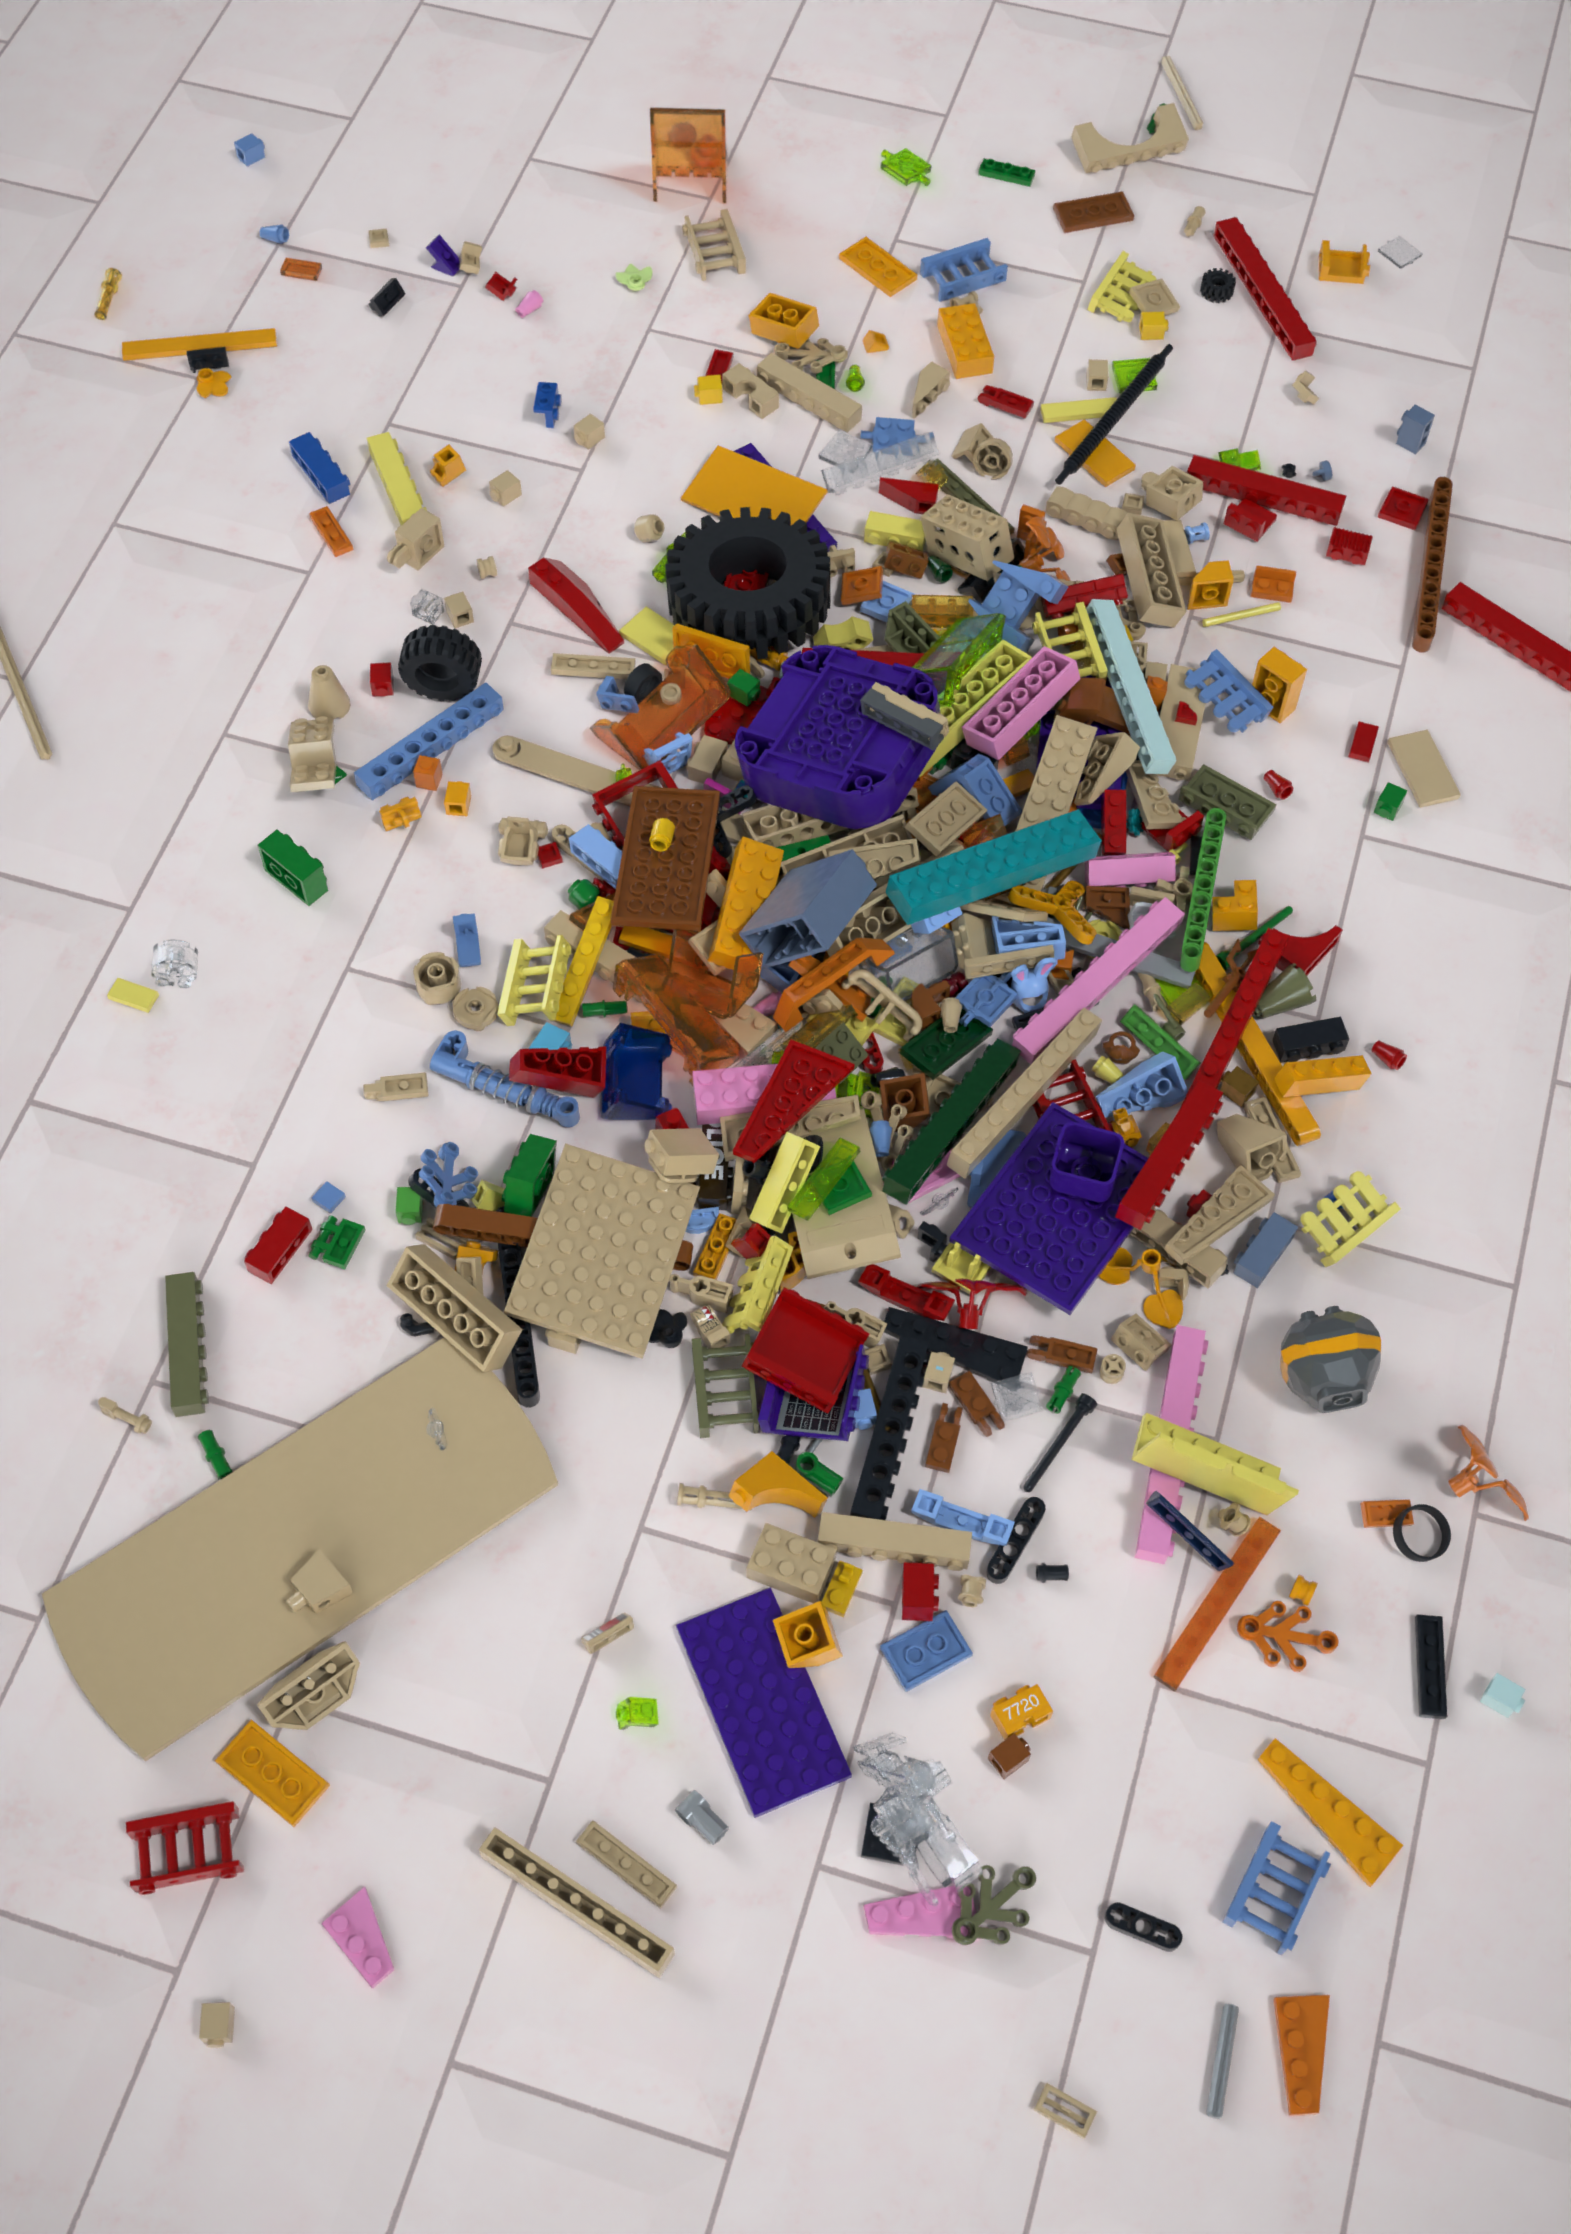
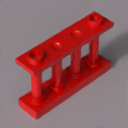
[1032,1059,1114,1132]
[126,1801,244,1895]

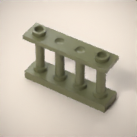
[692,1334,761,1438]

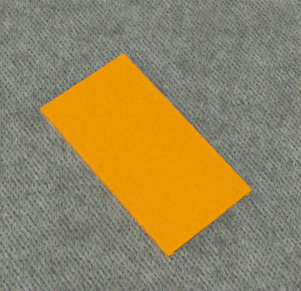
[681,445,828,525]

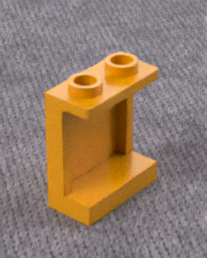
[1319,240,1370,284]

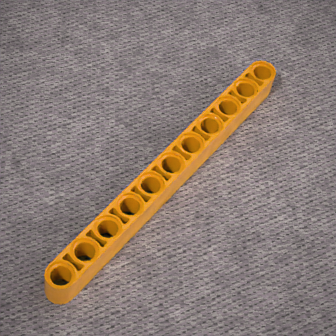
[1194,942,1321,1146]

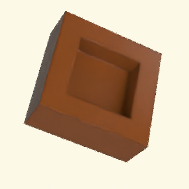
[1106,553,1127,575]

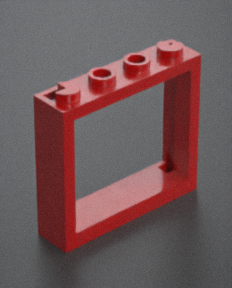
[592,760,678,850]

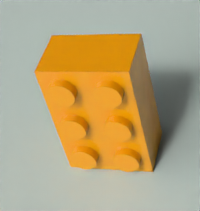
[749,292,819,349]
[1252,647,1307,723]

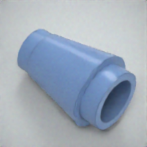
[260,224,289,244]
[869,1120,892,1157]

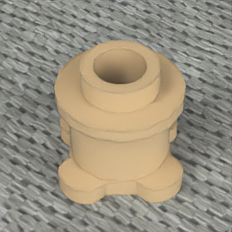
[1218,1502,1251,1536]
[958,1575,986,1607]

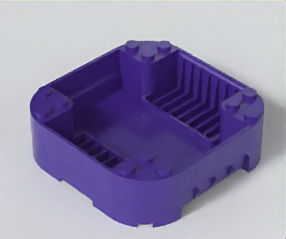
[735,645,941,829]

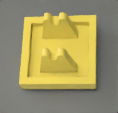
[932,1242,991,1295]

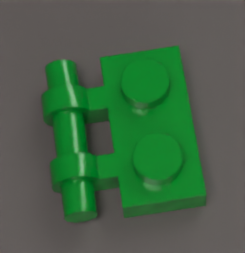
[308,1215,366,1269]

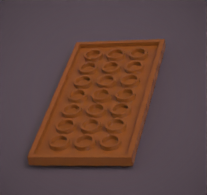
[611,786,720,931]

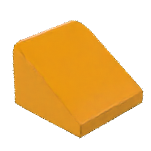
[862,330,889,353]

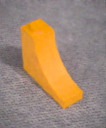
[728,1451,828,1518]

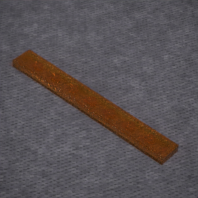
[1153,1516,1281,1692]

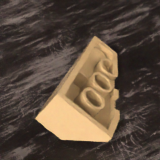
[1074,732,1141,806]

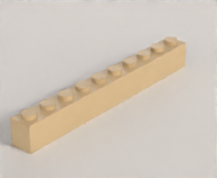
[946,1007,1102,1179]

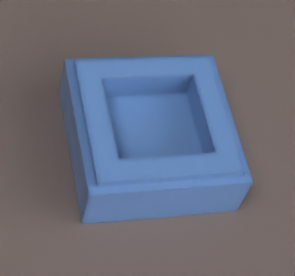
[312,1181,346,1214]

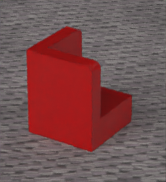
[731,1223,771,1259]

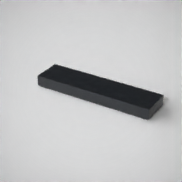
[1415,1614,1447,1719]

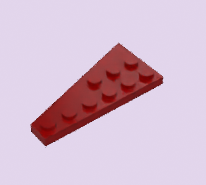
[733,1039,855,1163]

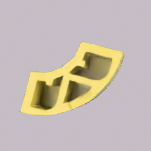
[813,616,873,650]

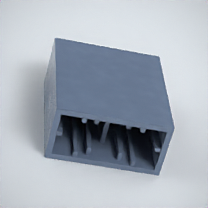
[739,849,877,969]

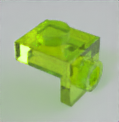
[616,1697,659,1730]

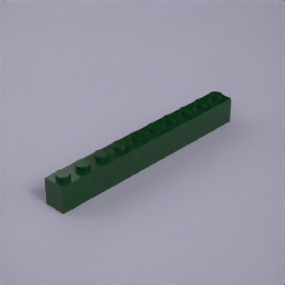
[882,1038,1021,1205]

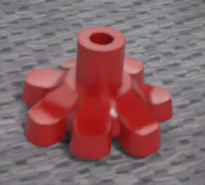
[593,878,616,898]

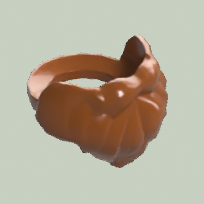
[1103,1031,1140,1064]

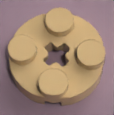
[453,987,498,1031]

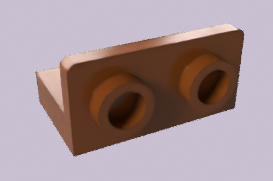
[884,541,928,579]

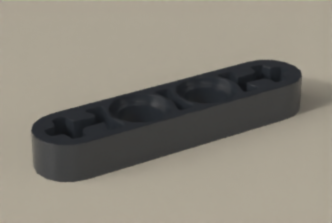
[986,1497,1046,1584]

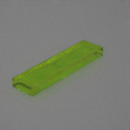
[787,1138,861,1221]

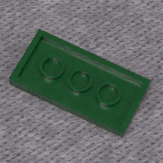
[900,1009,993,1080]

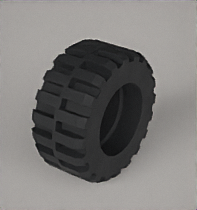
[398,625,482,701]

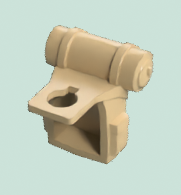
[498,816,548,865]

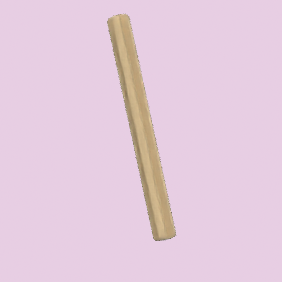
[1161,56,1203,130]

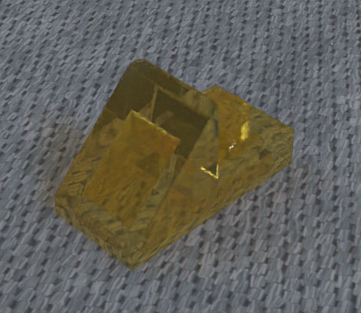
[915,460,948,490]

